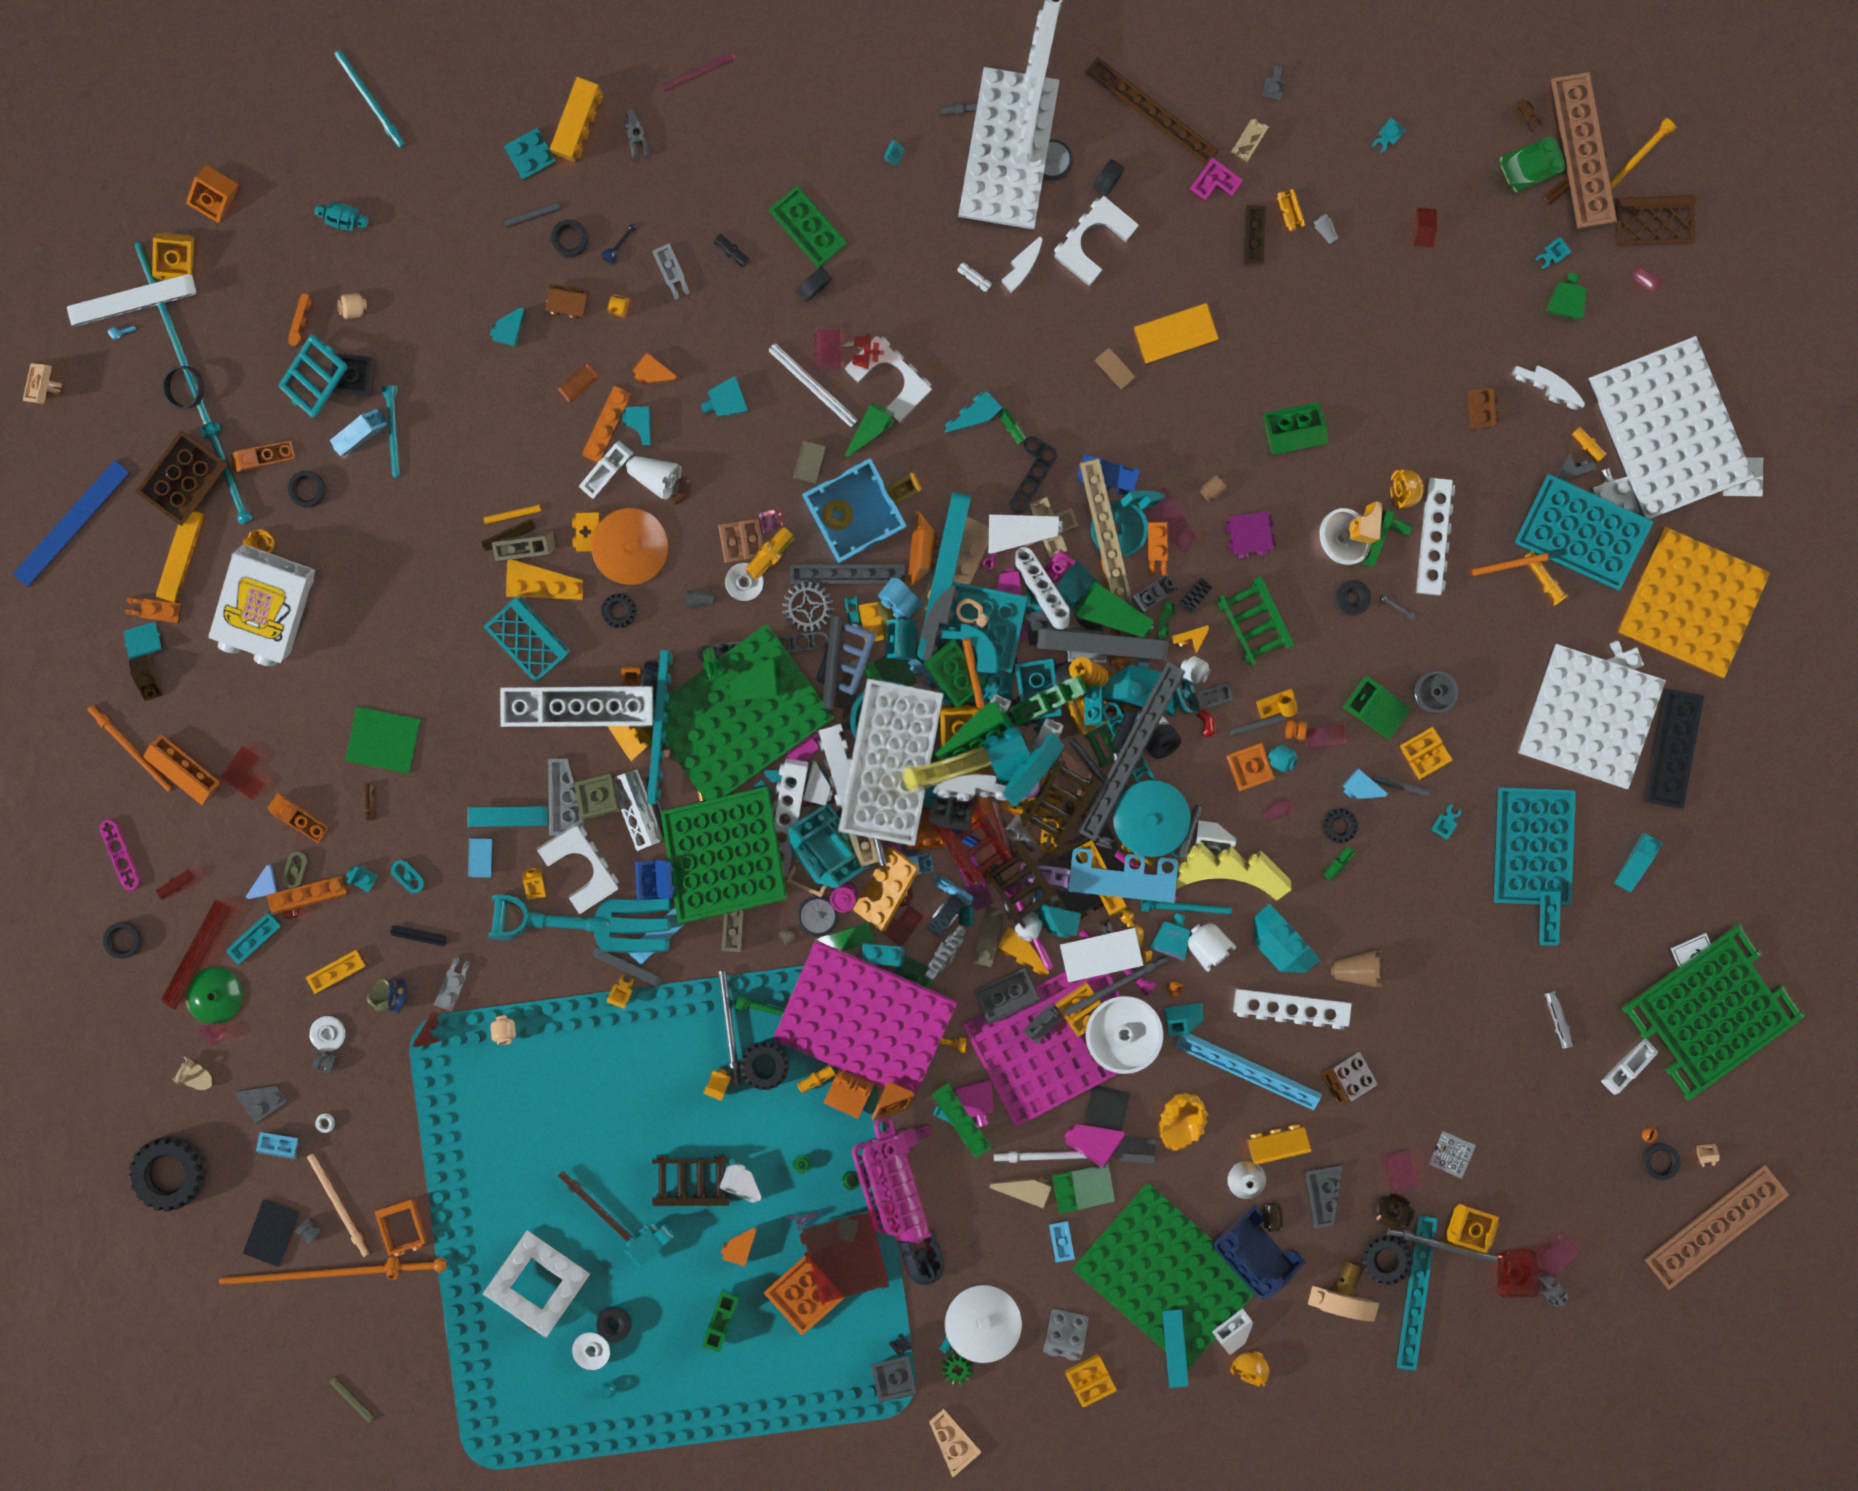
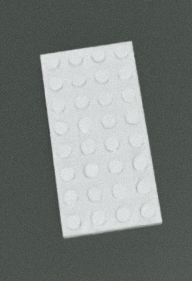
[958,67,1059,230]
[838,679,943,846]

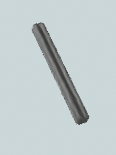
[822,616,842,710]

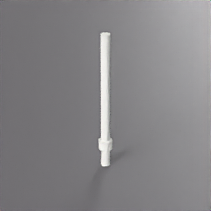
[994,1151,1087,1163]

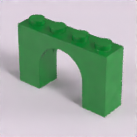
[932,1080,992,1159]

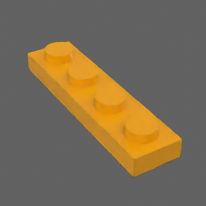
[1078,840,1127,917]

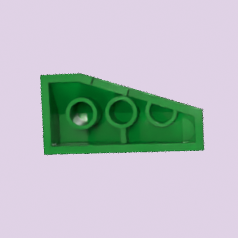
[936,701,1015,761]

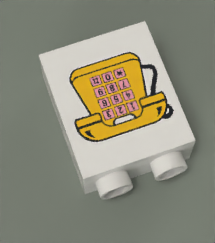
[208,544,315,667]

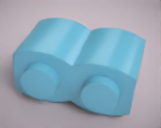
[878,578,922,620]

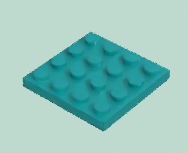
[938,581,1028,673]

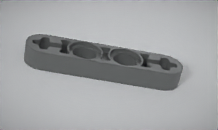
[592,946,663,987]

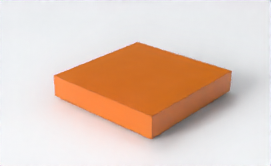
[1226,743,1275,792]

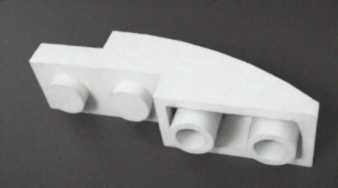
[1512,365,1585,410]
[933,775,1007,801]

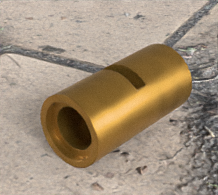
[1333,1260,1364,1296]

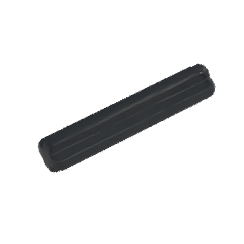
[390,925,447,946]

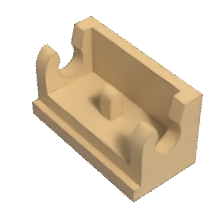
[1231,119,1269,162]

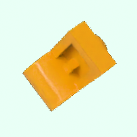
[1256,688,1298,719]

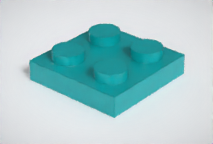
[504,128,556,180]

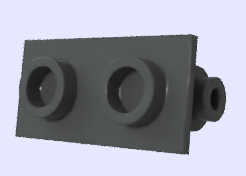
[1023,1004,1063,1044]
[1530,1270,1569,1308]

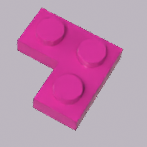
[1189,158,1243,200]

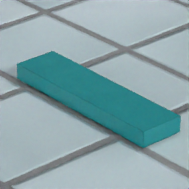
[1162,1309,1189,1388]

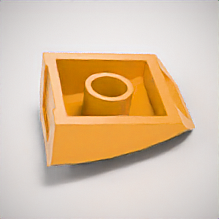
[152,232,194,281]
[938,704,979,752]
[1446,1204,1499,1253]

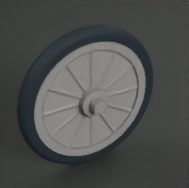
[1043,139,1073,179]
[798,896,838,936]

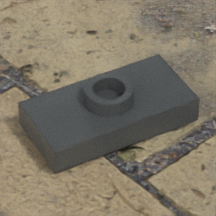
[1192,682,1234,711]

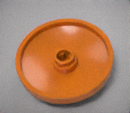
[591,508,668,585]

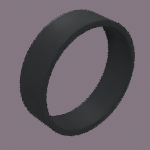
[162,366,205,409]

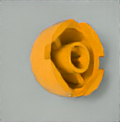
[1390,469,1425,508]
[1230,1351,1270,1386]

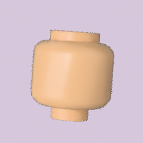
[338,293,367,319]
[490,1016,516,1045]

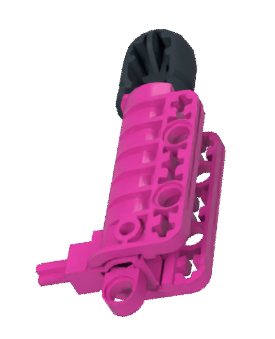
[852,1118,944,1285]

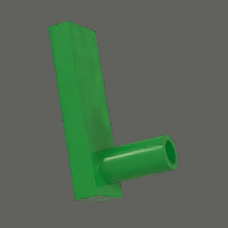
[1363,510,1412,567]

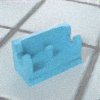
[468,838,492,877]
[256,1132,299,1160]

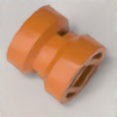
[1285,720,1307,740]

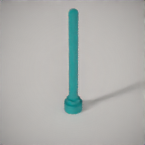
[382,386,400,478]
[1141,899,1233,914]

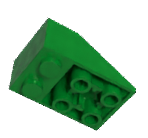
[1342,676,1411,740]

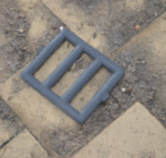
[816,621,876,695]

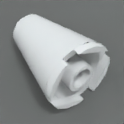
[626,456,681,500]
[1228,1161,1266,1199]

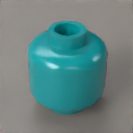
[1268,744,1298,772]

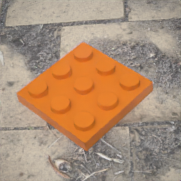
[764,1254,845,1335]

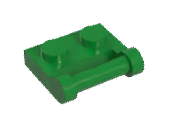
[1084,723,1126,768]

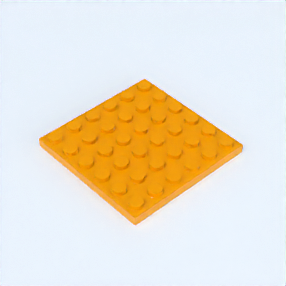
[1618,527,1770,678]

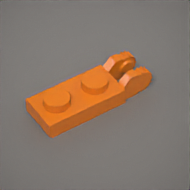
[288,293,312,347]
[1148,521,1169,575]
[125,598,181,623]

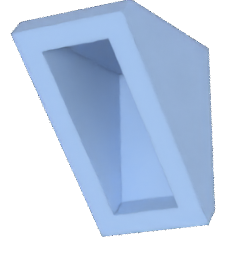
[246,864,278,899]

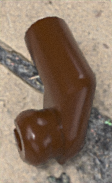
[671,477,692,505]

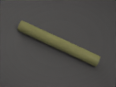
[329,1377,375,1423]

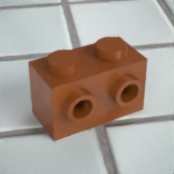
[545,284,588,318]

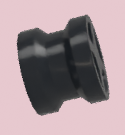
[889,1333,913,1357]

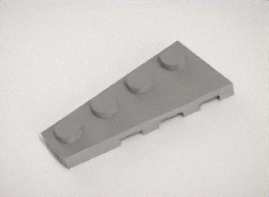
[548,759,587,836]

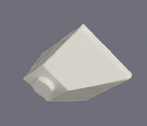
[1193,820,1236,857]

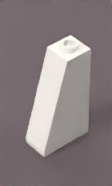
[988,515,1062,554]

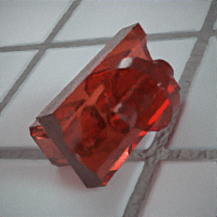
[853,333,884,370]

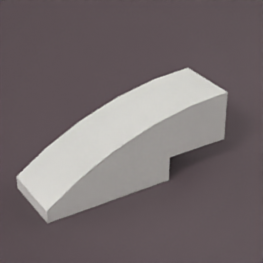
[1002,237,1042,294]
[579,441,634,499]
[1601,1039,1658,1095]

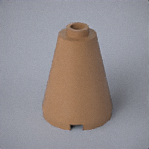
[1331,949,1384,988]

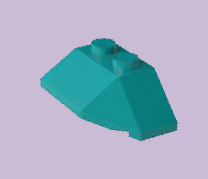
[1102,665,1178,717]
[1254,903,1321,973]

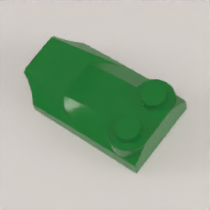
[1500,136,1566,193]

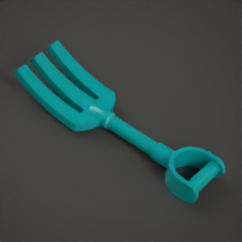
[488,895,673,953]

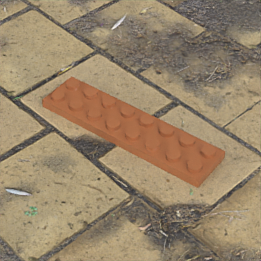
[1551,72,1617,229]
[1644,1164,1789,1290]

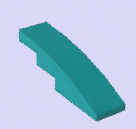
[1002,734,1065,806]
[467,807,548,827]

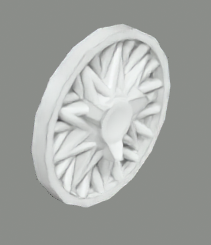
[310,1016,346,1052]

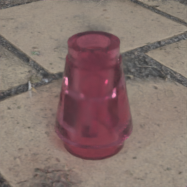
[1632,266,1662,292]
[1263,797,1293,822]

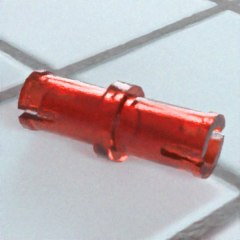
[156,869,195,900]

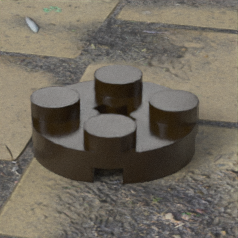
[1376,1194,1415,1231]

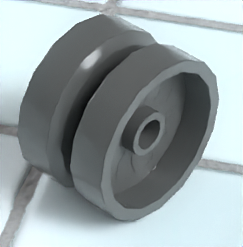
[1414,671,1459,713]

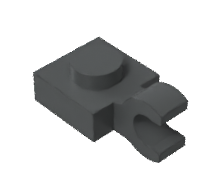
[1262,64,1285,101]

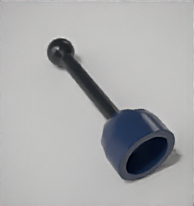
[600,224,636,265]

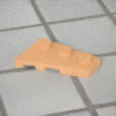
[929,1408,982,1477]

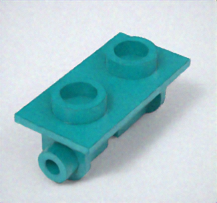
[1084,685,1104,727]

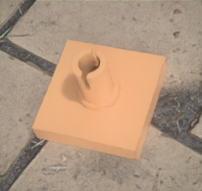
[23,363,61,404]

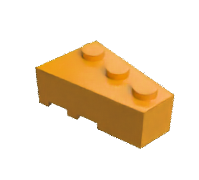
[607,726,653,761]

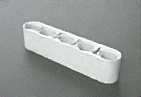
[1015,547,1070,629]

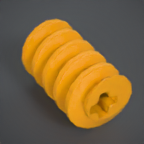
[1069,657,1108,688]

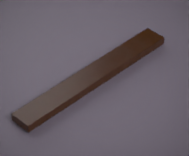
[1086,57,1219,166]

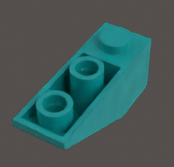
[945,391,1002,434]

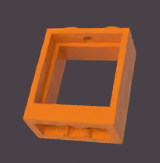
[374,1198,427,1257]

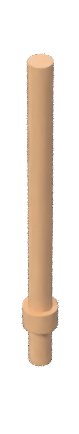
[307,1153,370,1257]

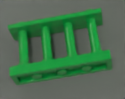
[1217,576,1294,665]

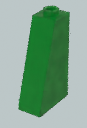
[1074,582,1154,637]

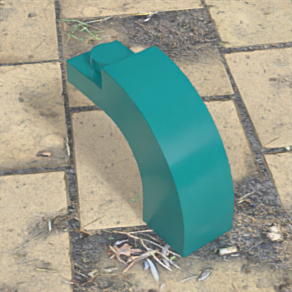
[941,624,999,674]

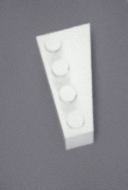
[818,724,852,809]

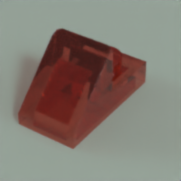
[412,1012,443,1048]

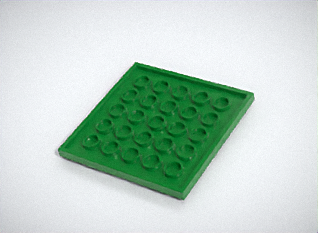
[661,786,788,924]

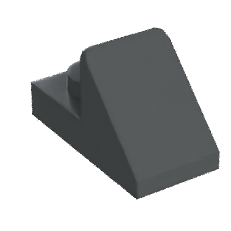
[1557,453,1596,480]

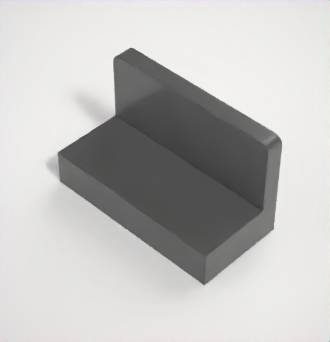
[1115,1136,1156,1164]

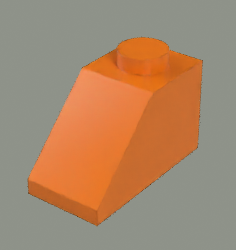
[633,353,678,384]
[721,1226,757,1266]

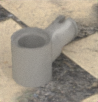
[1004,815,1040,852]

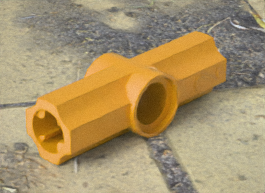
[745,527,795,580]

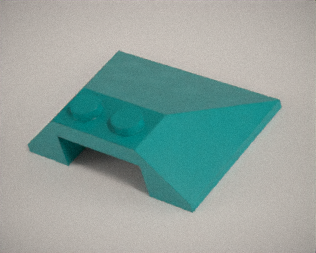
[788,803,874,889]

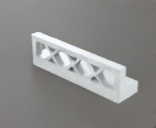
[613,769,664,851]

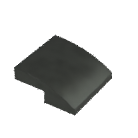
[930,796,974,830]
[1084,1085,1130,1131]

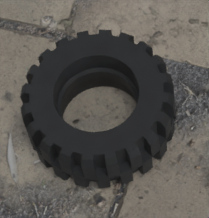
[128,1136,206,1212]

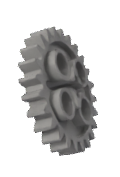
[925,925,967,981]

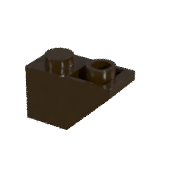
[129,654,163,701]

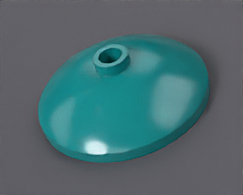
[1091,500,1148,558]

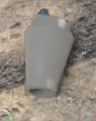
[1313,214,1339,244]

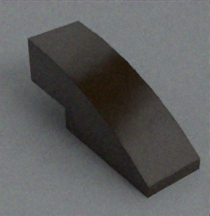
[837,671,857,730]

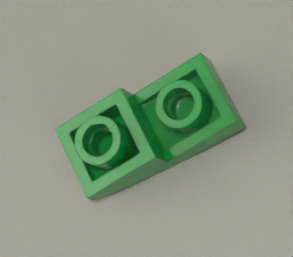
[1157,599,1175,639]

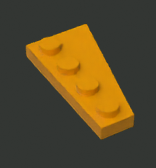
[506,559,584,600]

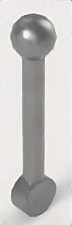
[1380,595,1415,620]

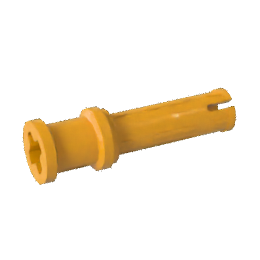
[1523,551,1568,605]

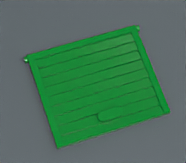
[345,706,422,774]

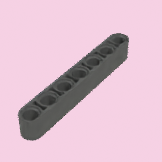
[1037,629,1169,660]
[697,632,829,662]

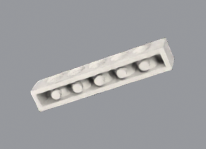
[1416,478,1455,596]
[773,758,808,877]
[1233,988,1352,1029]

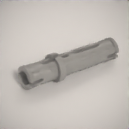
[1544,990,1574,1049]

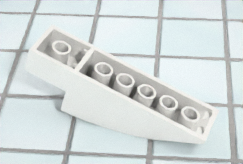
[500,687,653,727]

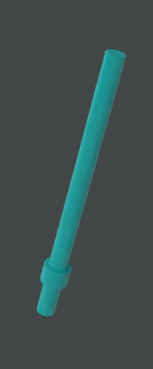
[334,50,405,148]

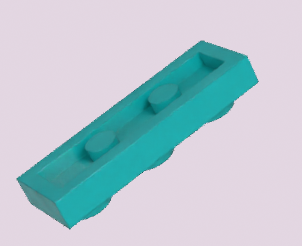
[1539,889,1561,945]
[226,912,282,965]

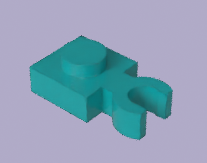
[1372,118,1406,154]
[1535,237,1571,269]
[1430,804,1462,840]

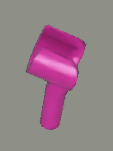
[980,553,998,572]

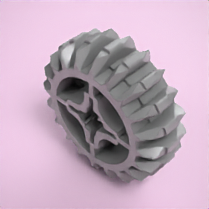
[782,581,834,633]

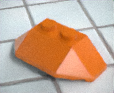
[907,511,939,588]

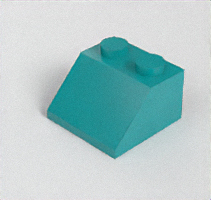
[1029,901,1081,938]

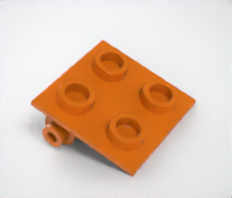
[824,1069,874,1119]

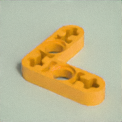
[1007,796,1063,853]

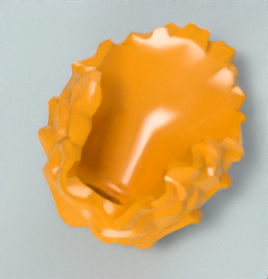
[1159,1093,1208,1151]

